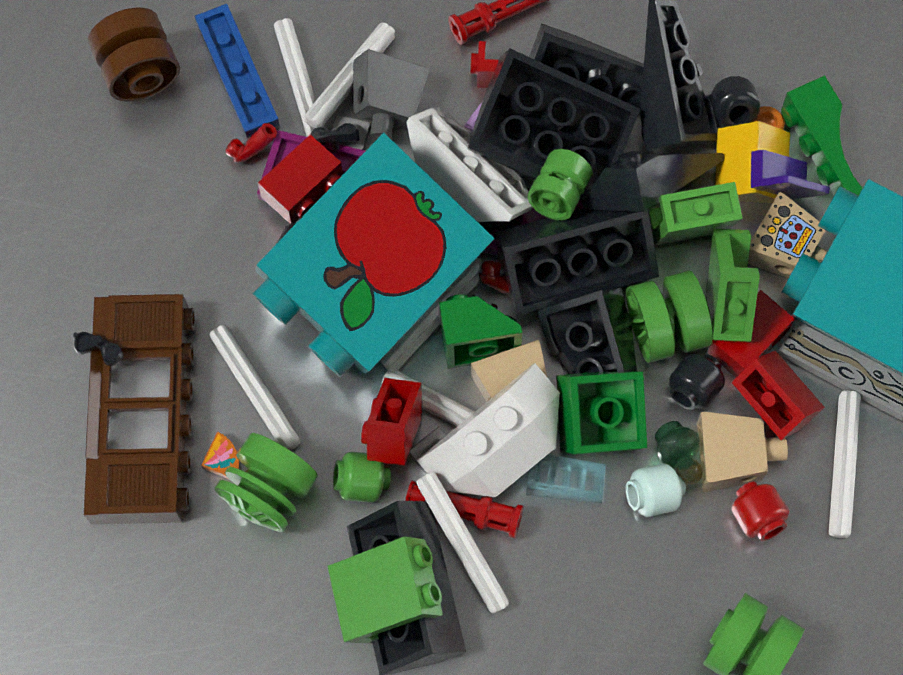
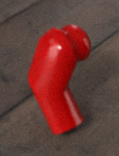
[225,123,277,163]
[479,261,510,294]

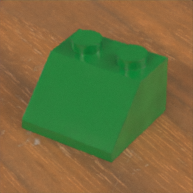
[439,294,522,369]
[556,371,648,454]

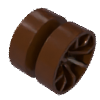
[88,7,180,102]

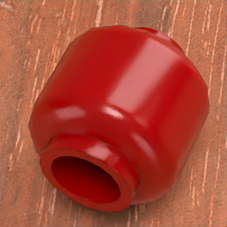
[731,481,789,541]

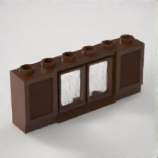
[83,294,195,524]

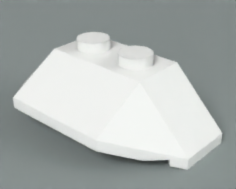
[406,108,532,222]
[417,363,560,497]

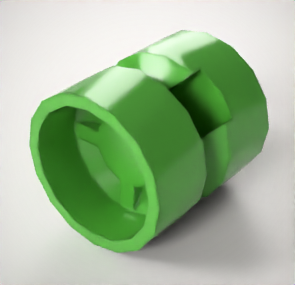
[527,149,593,220]

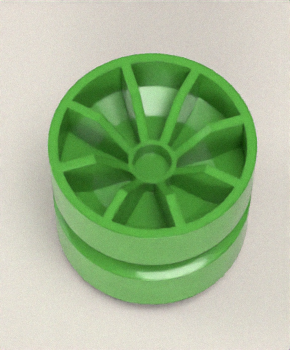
[626,270,713,363]
[702,593,805,675]

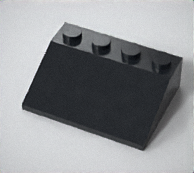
[467,48,641,202]

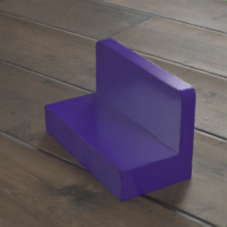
[751,150,830,199]

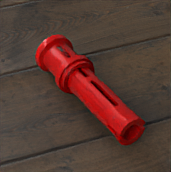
[448,0,549,45]
[405,480,524,539]

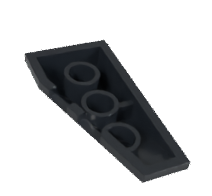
[640,0,720,151]
[529,23,644,109]
[582,151,724,212]
[537,288,637,374]

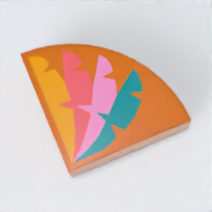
[201,432,241,480]

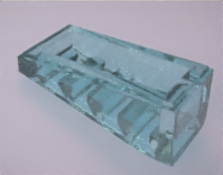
[526,454,605,503]

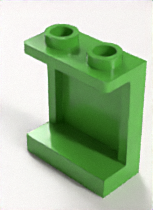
[649,182,743,246]
[706,228,760,342]
[328,536,443,643]

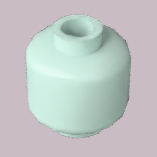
[626,463,686,517]

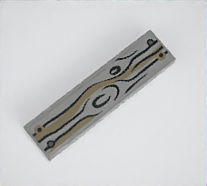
[777,320,903,421]

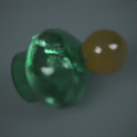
[655,421,703,485]

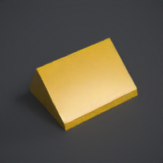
[715,121,790,204]

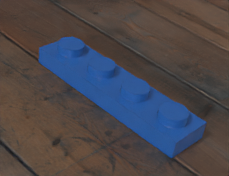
[194,4,280,138]

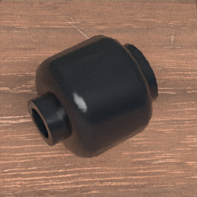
[711,76,761,127]
[669,354,725,410]

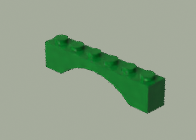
[781,75,862,196]

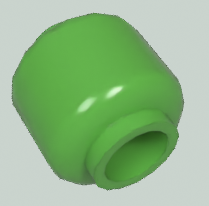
[333,452,391,503]

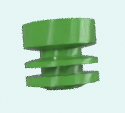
[214,433,318,532]

